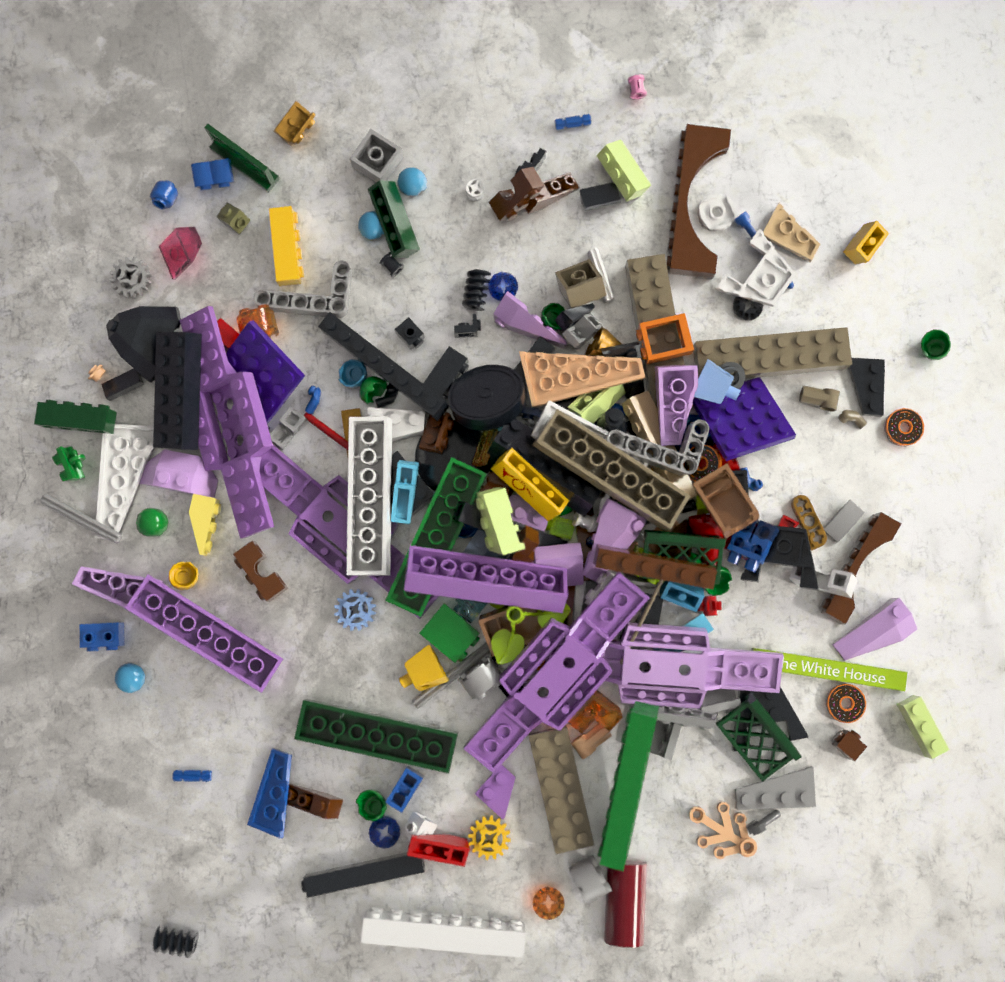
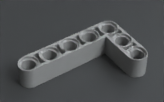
[253,260,352,318]
[603,420,709,476]

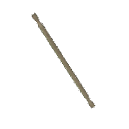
[619,580,664,664]

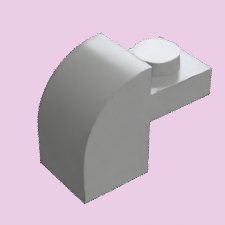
[562,313,603,350]

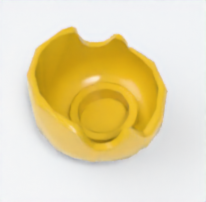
[169,562,199,590]

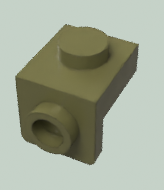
[216,202,250,234]

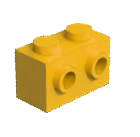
[843,221,889,264]

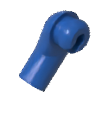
[305,386,321,414]
[740,467,763,491]

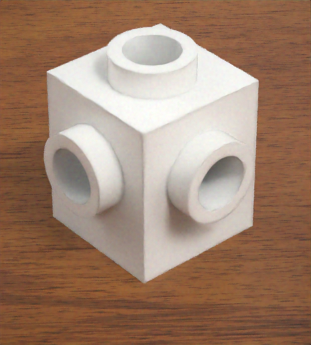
[401,811,437,843]

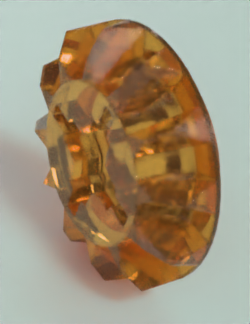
[533,886,565,920]

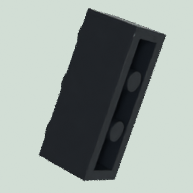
[423,346,469,401]

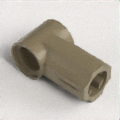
[799,386,840,411]

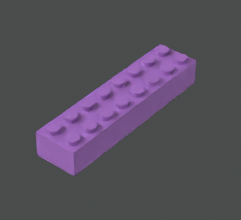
[404,546,568,613]
[125,575,283,693]

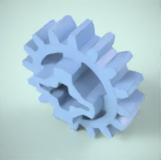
[334,589,377,631]

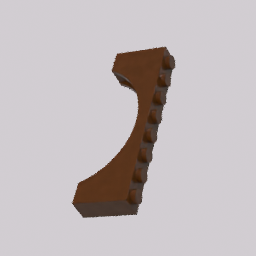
[666,124,731,279]

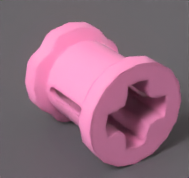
[628,75,647,99]

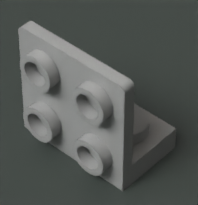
[650,720,682,760]

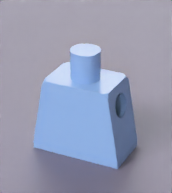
[694,359,741,404]

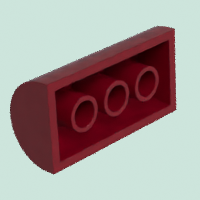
[604,861,647,948]

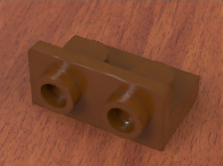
[419,412,454,454]

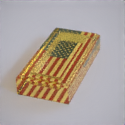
[472,429,498,467]

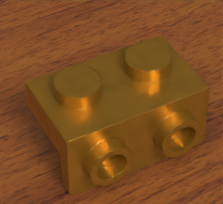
[273,101,316,146]

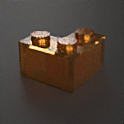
[568,690,623,734]

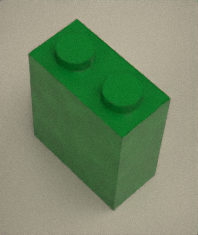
[419,603,481,663]

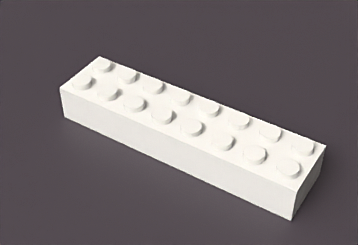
[347,417,392,576]
[361,907,526,958]

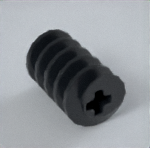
[462,269,491,311]
[153,926,199,958]

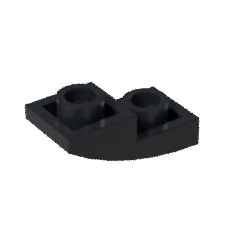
[515,148,546,175]

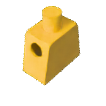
[399,645,449,691]

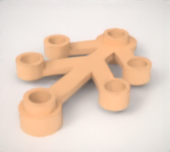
[689,801,757,859]

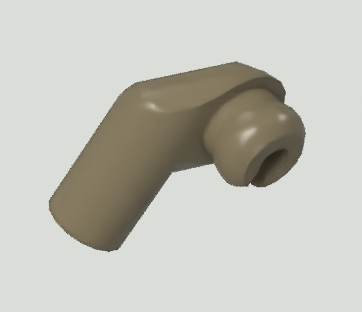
[839,410,868,429]

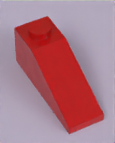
[407,834,470,867]

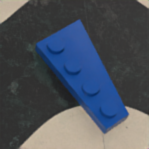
[247,748,292,838]

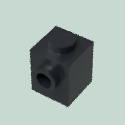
[395,317,425,350]

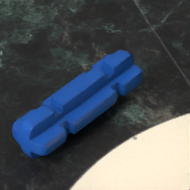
[555,114,591,130]
[172,770,212,782]

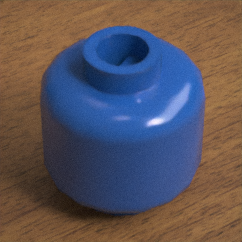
[150,180,178,209]

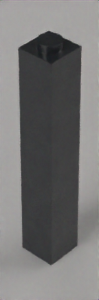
[453,501,568,547]
[301,852,426,898]

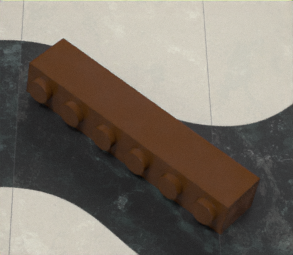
[593,544,717,589]

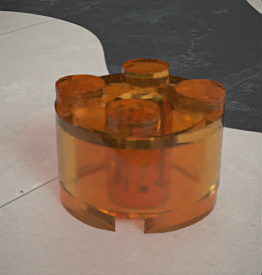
[236,304,279,338]

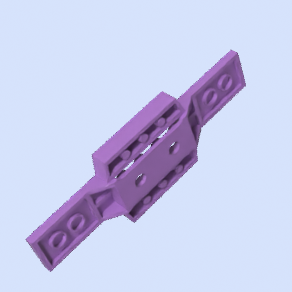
[180,306,274,539]
[259,445,439,619]
[463,572,649,773]

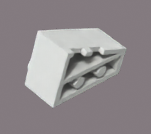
[367,407,426,442]

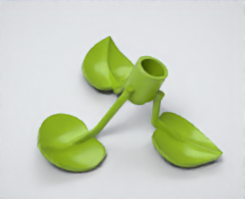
[489,603,571,664]

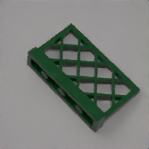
[204,124,280,193]
[641,530,726,585]
[716,692,802,782]

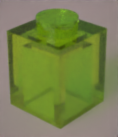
[546,516,575,541]

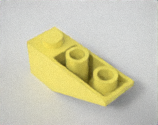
[189,494,221,556]

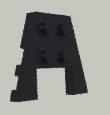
[741,526,819,590]
[732,687,808,752]

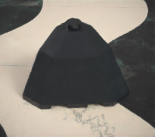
[106,306,181,383]

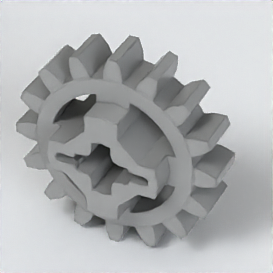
[109,257,152,298]

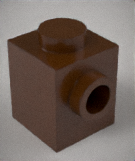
[832,729,867,761]

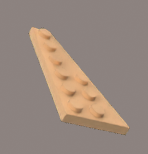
[519,351,646,408]

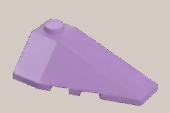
[655,365,698,446]
[582,498,647,582]

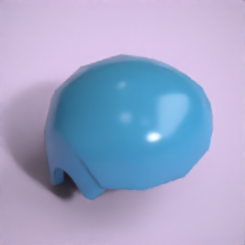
[397,167,427,196]
[358,211,384,240]
[338,359,367,388]
[115,662,145,693]

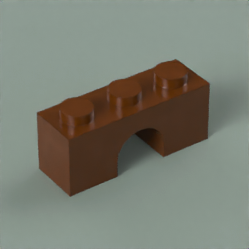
[489,167,545,221]
[233,541,288,602]

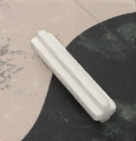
[588,248,614,302]

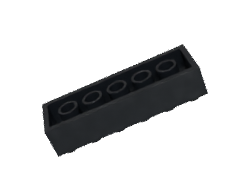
[153,331,202,450]
[487,418,602,517]

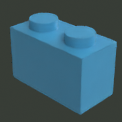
[660,581,705,612]

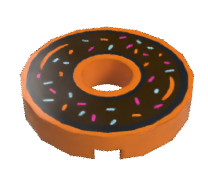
[885,408,924,446]
[683,445,722,482]
[826,684,866,723]

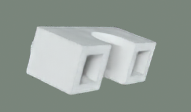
[790,565,857,598]

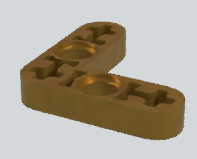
[791,495,827,551]

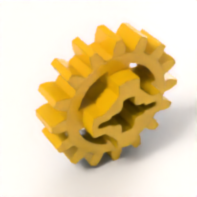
[468,815,511,860]

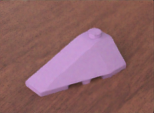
[493,291,567,349]
[832,598,917,660]

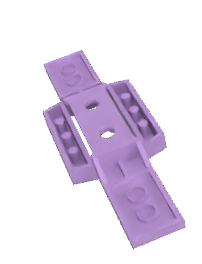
[545,623,783,709]

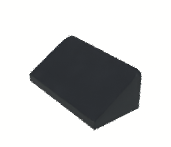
[580,182,621,210]
[101,368,144,401]

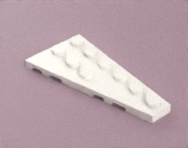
[95,424,154,539]

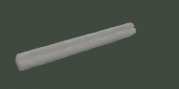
[40,494,122,543]
[412,642,490,708]

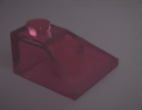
[159,227,202,280]

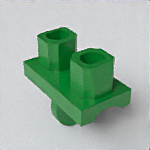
[52,446,86,482]

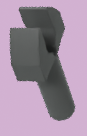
[746,810,781,835]

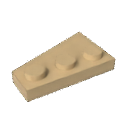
[763,203,820,262]

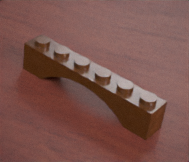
[821,512,902,624]

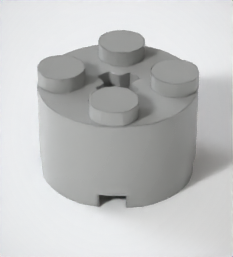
[458,656,502,701]
[569,855,612,905]

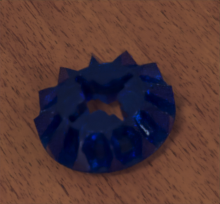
[488,271,518,301]
[368,816,400,849]

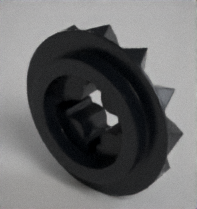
[733,296,764,321]

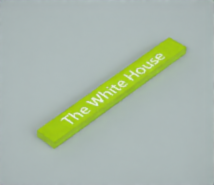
[752,648,908,691]

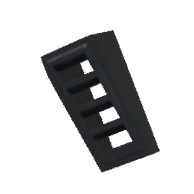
[555,303,595,332]

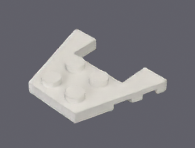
[716,229,796,307]

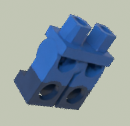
[727,520,779,573]

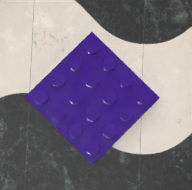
[226,320,305,425]
[692,377,796,461]

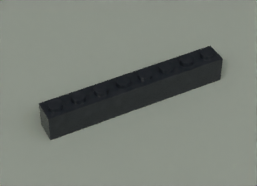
[318,312,450,421]

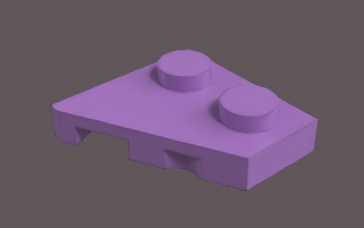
[475,764,516,819]

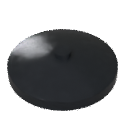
[415,420,490,491]

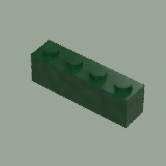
[368,180,420,258]
[34,400,117,434]

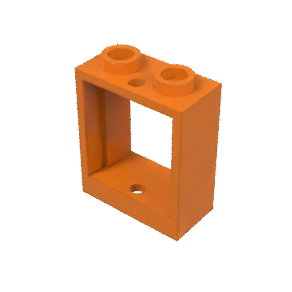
[636,313,694,364]

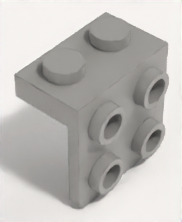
[699,689,741,716]

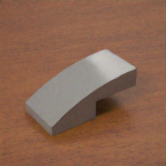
[270,407,306,450]
[823,500,865,542]

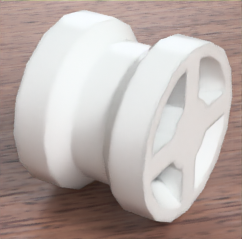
[466,178,484,202]

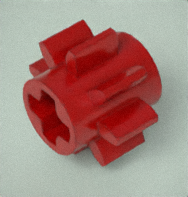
[698,596,722,616]

